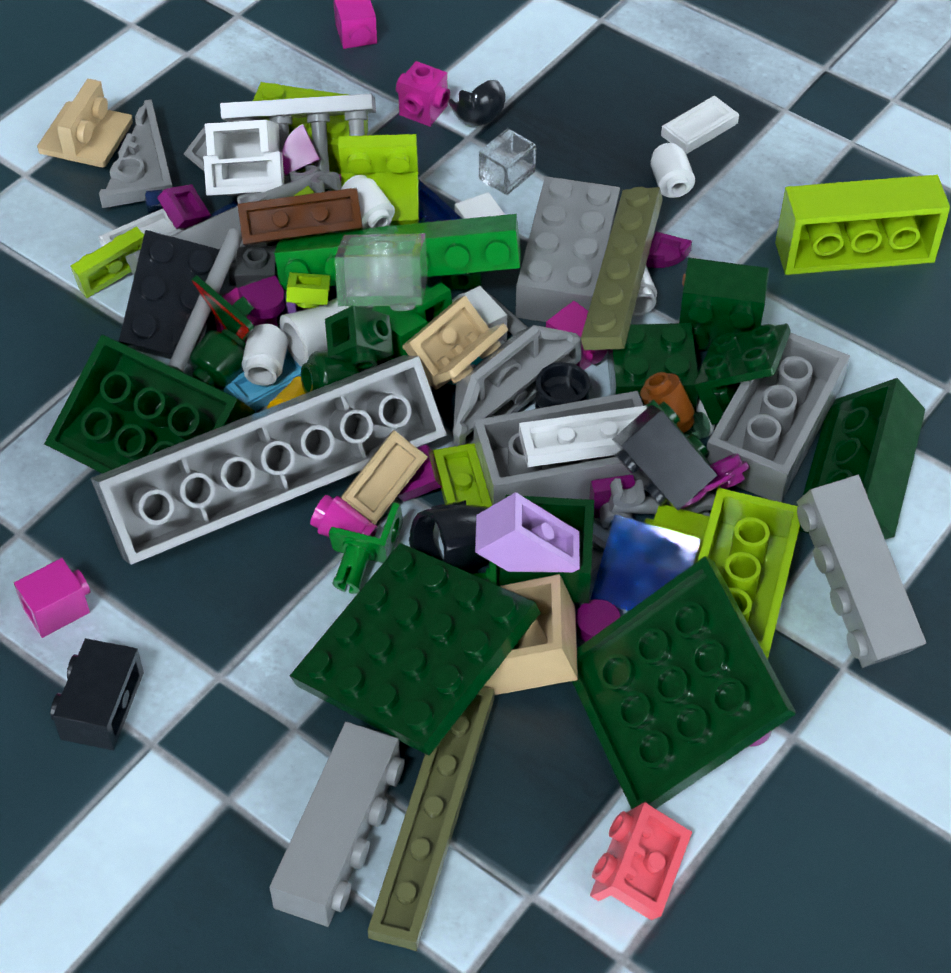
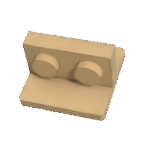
[37,78,133,168]
[402,296,509,390]

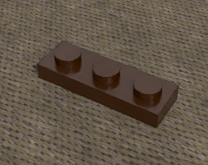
[237,187,363,245]

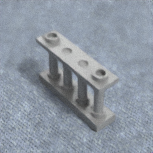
[220,94,376,198]

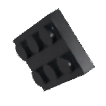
[118,230,220,364]

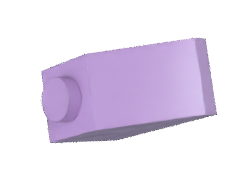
[475,492,580,573]

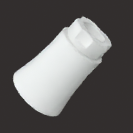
[280,292,367,367]

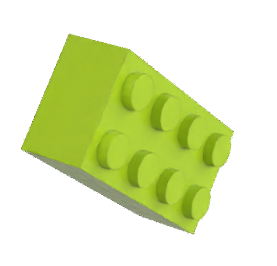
[775,175,950,275]
[697,488,800,660]

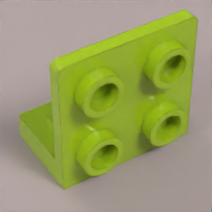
[338,134,419,226]

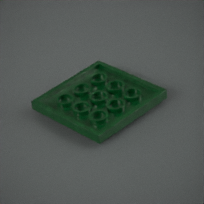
[289,543,540,756]
[572,556,797,809]

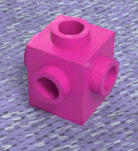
[396,61,450,127]

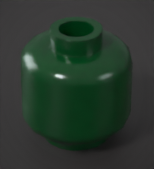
[189,329,246,389]
[301,350,365,393]

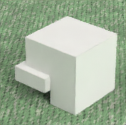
[203,120,285,196]

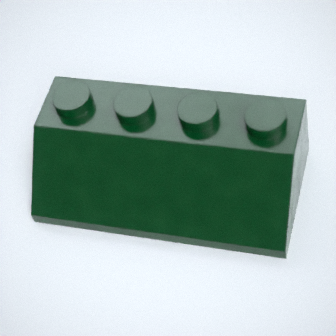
[799,378,926,540]

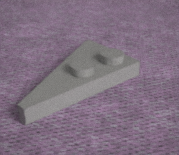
[99,99,172,208]

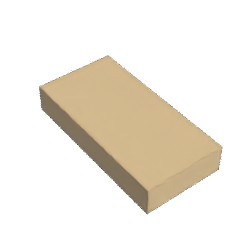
[341,430,428,524]

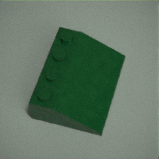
[44,334,255,474]

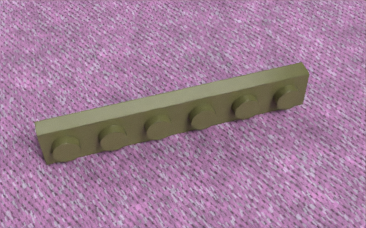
[581,187,663,350]
[368,687,494,951]

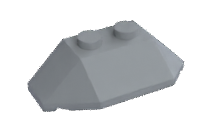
[453,325,582,446]

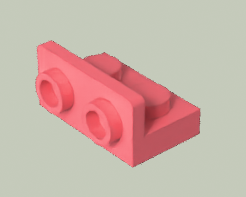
[590,802,692,921]

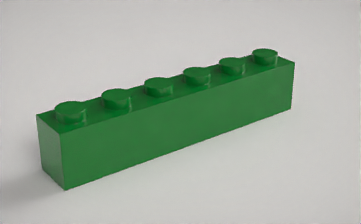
[274,214,521,290]

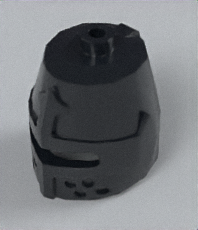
[409,500,489,573]

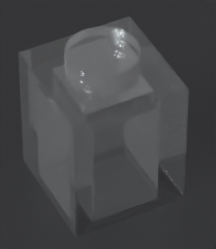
[479,128,536,195]

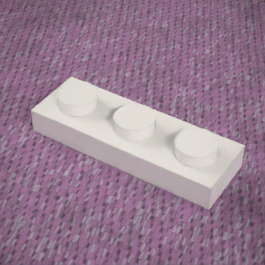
[519,405,647,467]

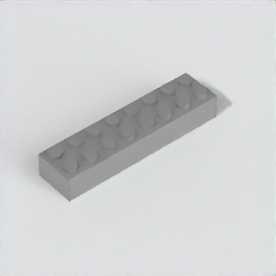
[91,355,447,565]

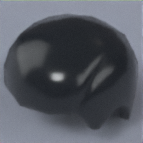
[448,80,505,127]

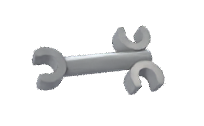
[237,165,342,204]
[599,478,715,529]

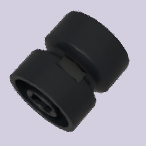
[535,362,590,409]

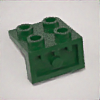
[694,323,791,425]

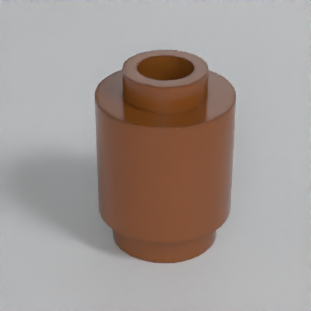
[640,372,694,433]

